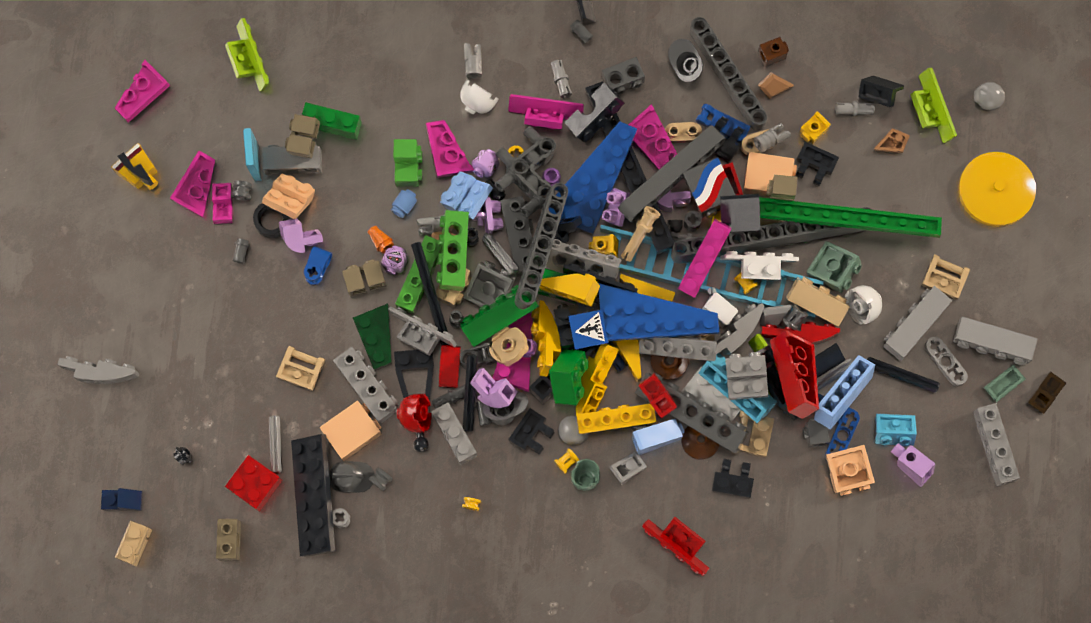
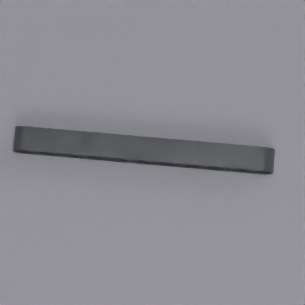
[671,207,873,264]

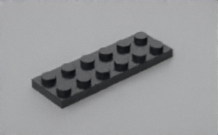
[291,434,335,557]

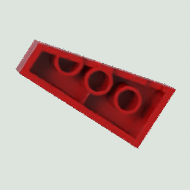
[770,330,819,419]

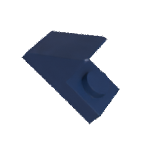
[101,488,142,511]

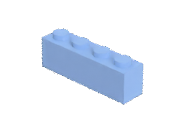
[814,355,875,430]

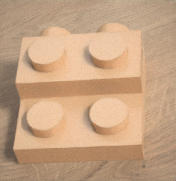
[262,173,315,219]
[826,445,875,496]

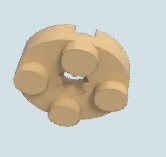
[489,327,529,366]

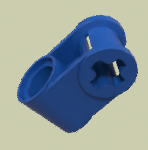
[304,246,332,285]

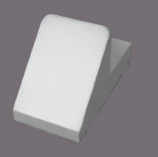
[704,292,738,328]

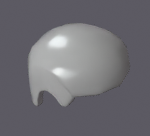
[974,82,1005,111]
[558,416,589,445]

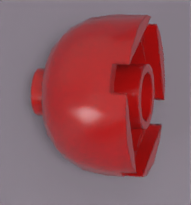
[396,394,432,432]

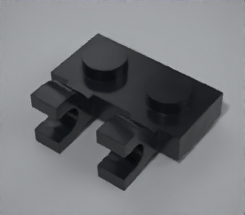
[706,116,744,162]
[796,142,839,186]
[508,408,555,455]
[712,459,754,498]

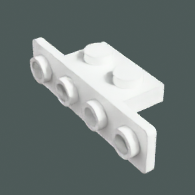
[720,251,799,280]

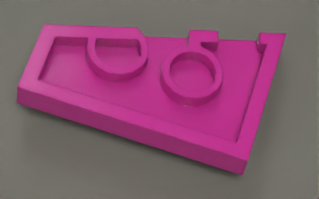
[115,60,170,123]
[426,120,474,178]
[170,151,215,218]

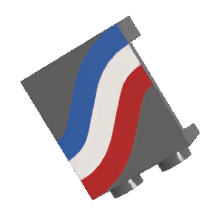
[683,157,735,218]

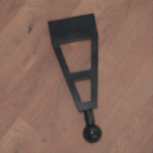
[394,349,434,452]

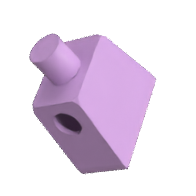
[891,443,935,487]

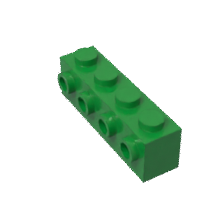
[460,284,539,347]

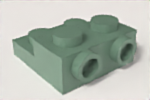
[806,241,862,293]

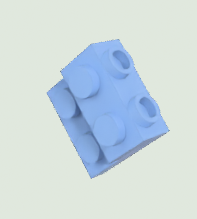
[440,171,493,219]

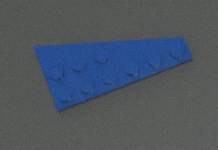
[549,121,638,234]
[598,283,719,341]

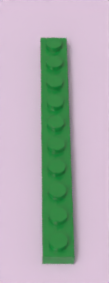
[759,197,942,238]

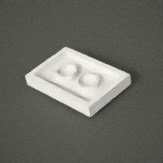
[677,366,741,433]

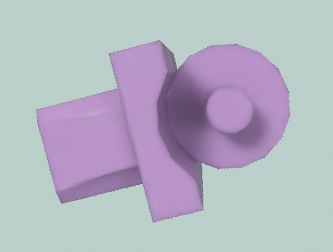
[602,188,630,226]
[472,197,503,234]

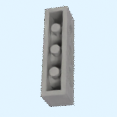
[543,239,622,280]
[973,403,1020,486]

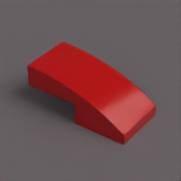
[439,345,461,388]
[638,373,677,418]

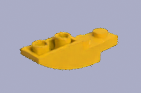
[531,300,561,377]
[576,343,619,416]

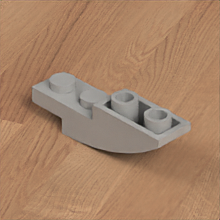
[713,303,764,355]
[57,356,139,384]

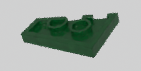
[353,303,392,371]

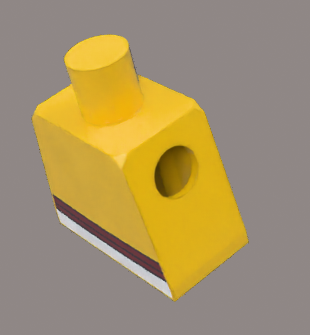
[111,143,158,190]

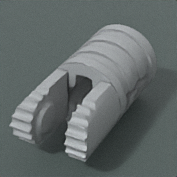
[464,43,482,79]
[754,123,791,153]
[416,216,453,235]

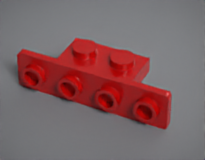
[642,517,710,576]

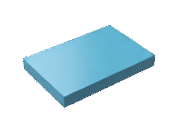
[243,128,262,182]

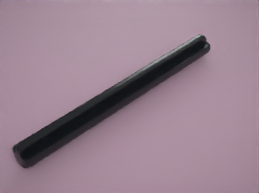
[411,242,451,346]

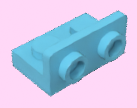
[875,414,917,446]

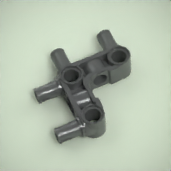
[495,126,556,218]

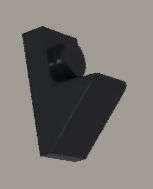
[543,216,582,243]

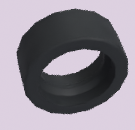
[253,203,290,238]

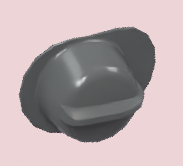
[668,39,703,82]
[483,391,529,425]
[329,461,374,493]

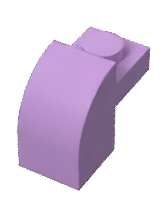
[657,190,691,212]
[279,218,323,253]
[470,368,518,408]

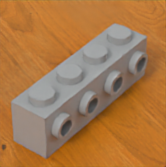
[883,286,952,361]
[953,317,1037,365]
[333,347,399,424]

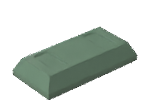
[984,364,1026,403]

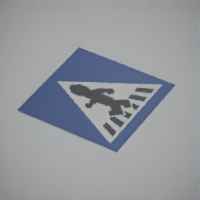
[568,310,609,349]

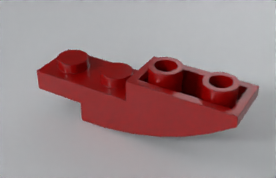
[760,322,840,345]

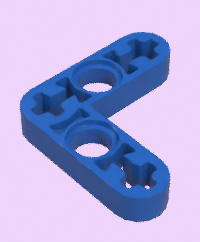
[818,393,860,455]

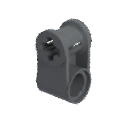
[460,342,497,369]

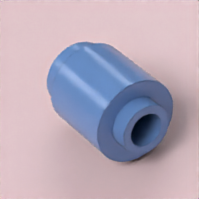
[391,189,417,218]

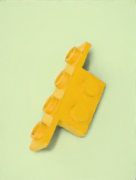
[577,404,656,434]

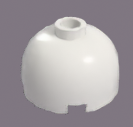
[460,80,499,115]
[845,285,882,324]

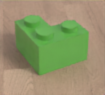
[393,139,423,187]

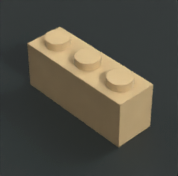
[786,276,850,327]

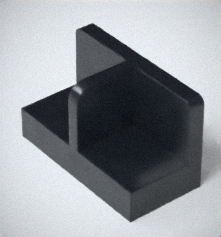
[858,76,904,107]

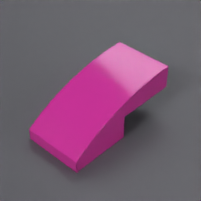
[212,183,233,224]

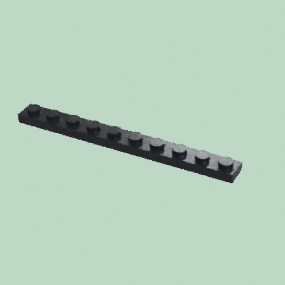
[585,81,675,254]

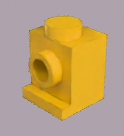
[800,111,831,144]
[589,234,619,258]

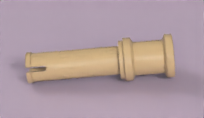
[621,206,660,262]

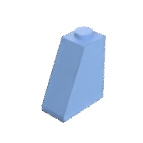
[631,419,684,456]

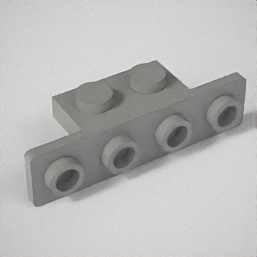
[388,306,457,356]
[639,335,717,361]

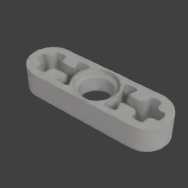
[925,337,968,386]

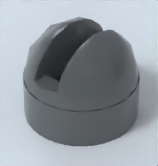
[667,220,683,233]

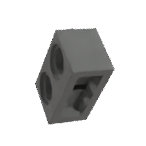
[602,57,645,95]

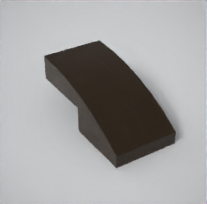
[1028,371,1066,414]

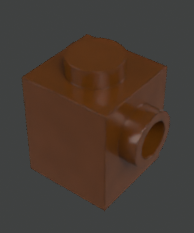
[758,37,789,67]

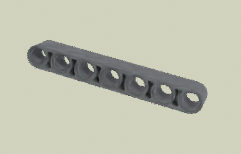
[690,17,767,131]
[618,125,726,223]
[514,183,568,310]

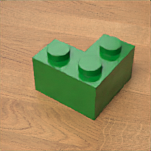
[549,349,589,405]

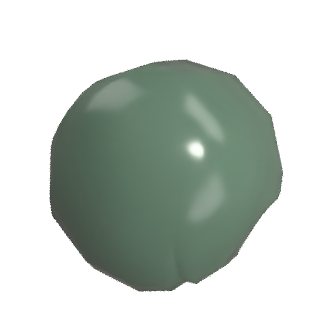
[571,459,600,491]

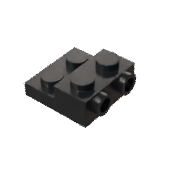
[553,302,593,350]

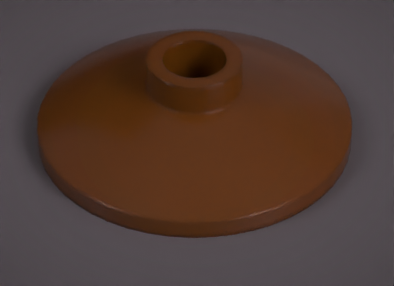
[650,355,689,379]
[681,422,720,460]

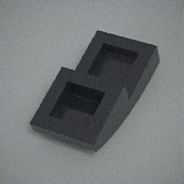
[117,152,154,186]

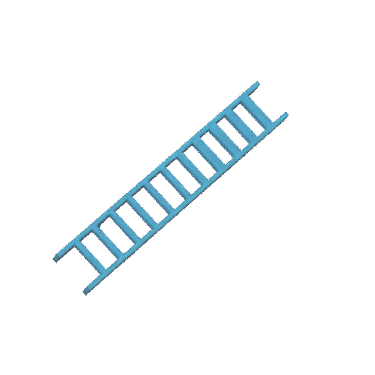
[598,225,824,320]

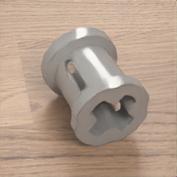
[332,508,350,528]

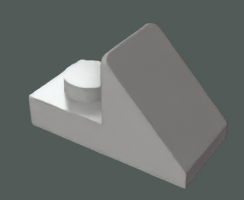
[609,451,647,485]

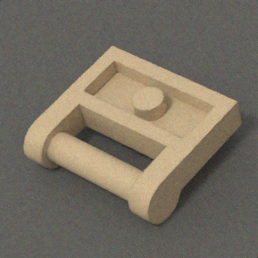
[922,254,970,300]
[276,346,325,391]
[739,411,774,457]

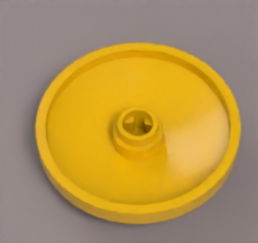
[958,152,1036,227]

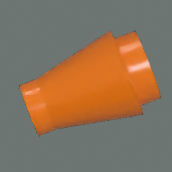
[368,226,394,254]

